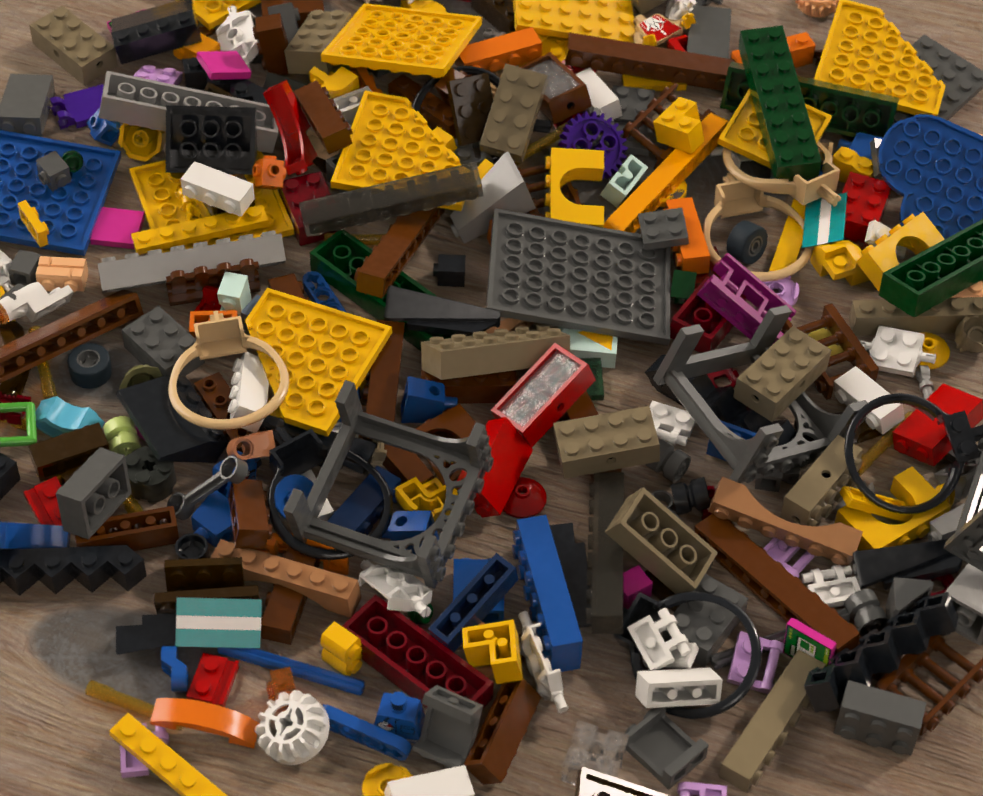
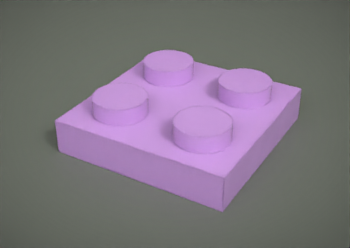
[133,65,183,85]

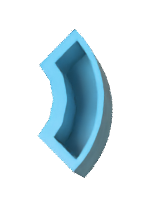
[36,396,105,437]

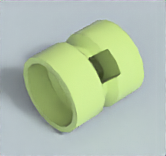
[103,416,141,457]

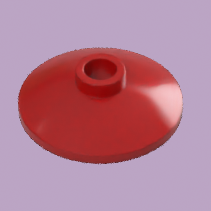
[503,477,547,519]

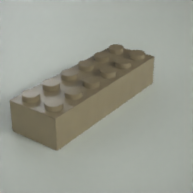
[421,324,570,380]

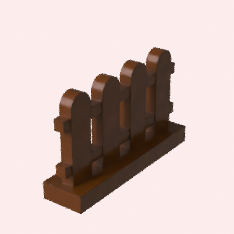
[166,258,261,306]

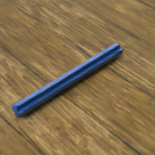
[217,647,365,695]

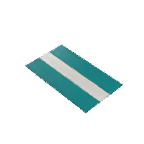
[802,192,847,248]
[175,597,262,648]

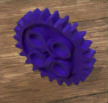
[558,111,628,182]

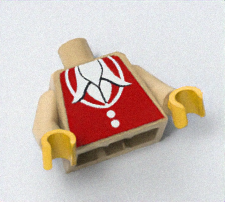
[633,13,696,48]

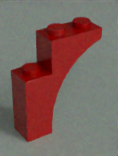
[263,80,318,176]

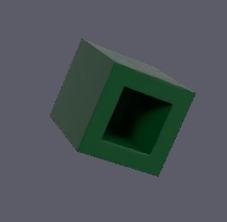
[670,270,697,305]

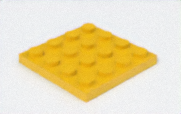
[717,88,832,169]

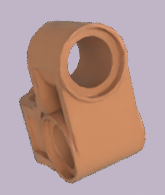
[226,430,276,460]

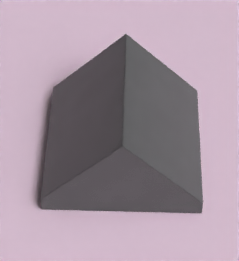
[886,577,934,626]

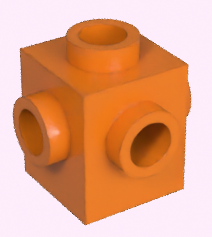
[252,155,286,190]

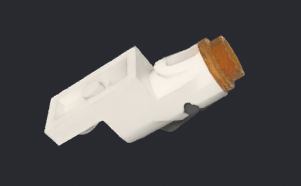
[0,282,73,324]

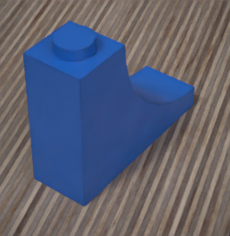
[0,521,70,549]

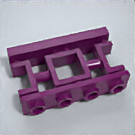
[697,253,796,345]

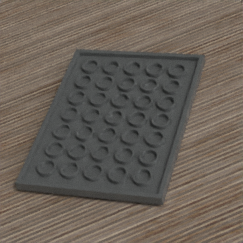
[486,208,670,346]

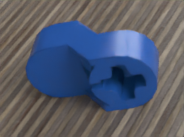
[161,646,189,692]

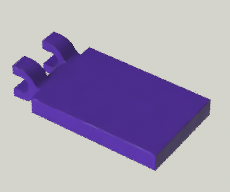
[50,84,104,130]

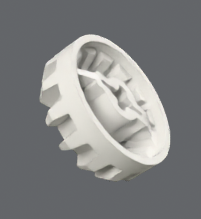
[255,690,330,765]

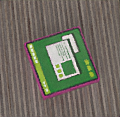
[783,618,837,667]

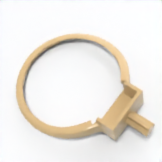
[722,142,841,207]
[702,172,813,282]
[168,311,289,430]

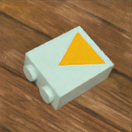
[558,327,618,368]

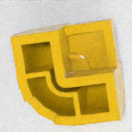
[309,66,360,99]
[810,240,870,286]
[395,477,458,522]

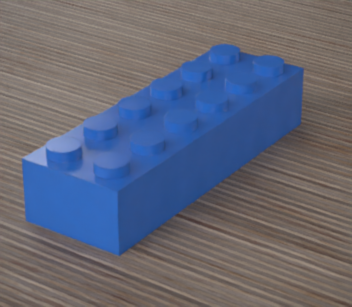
[512,515,583,672]

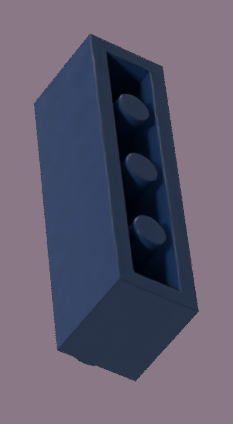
[327,465,401,535]
[428,553,519,652]

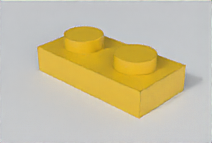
[18,200,49,248]

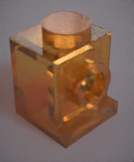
[266,667,296,708]

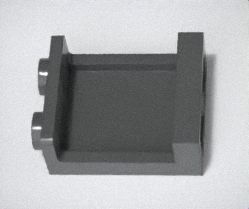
[412,685,483,769]
[624,707,709,790]

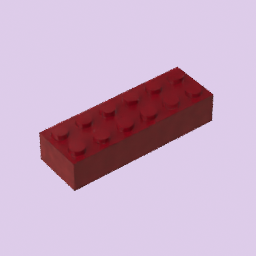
[342,594,494,709]

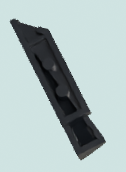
[259,415,377,474]

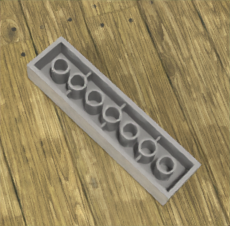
[98,71,278,153]
[97,230,286,293]

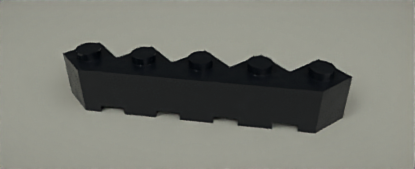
[182,58,282,142]
[645,355,796,446]
[0,545,147,596]
[804,592,958,713]

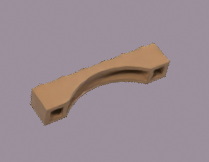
[708,477,863,566]
[210,539,362,618]

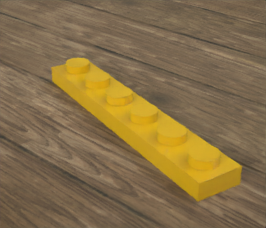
[131,204,269,255]
[109,713,227,796]

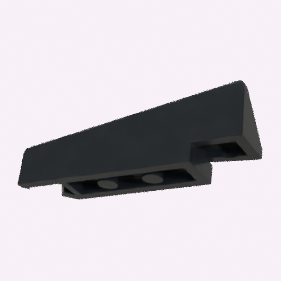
[384,286,501,336]
[549,523,594,628]
[853,539,963,590]
[116,614,176,655]

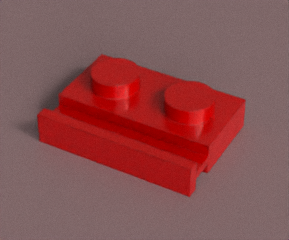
[23,476,62,526]
[186,653,240,707]

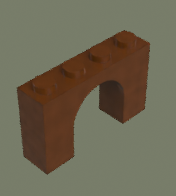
[382,404,476,485]

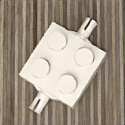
[859,326,936,377]

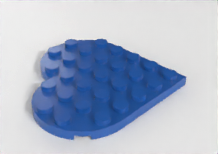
[878,114,983,239]

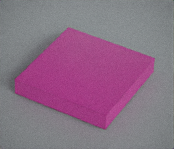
[196,51,252,80]
[90,207,145,249]

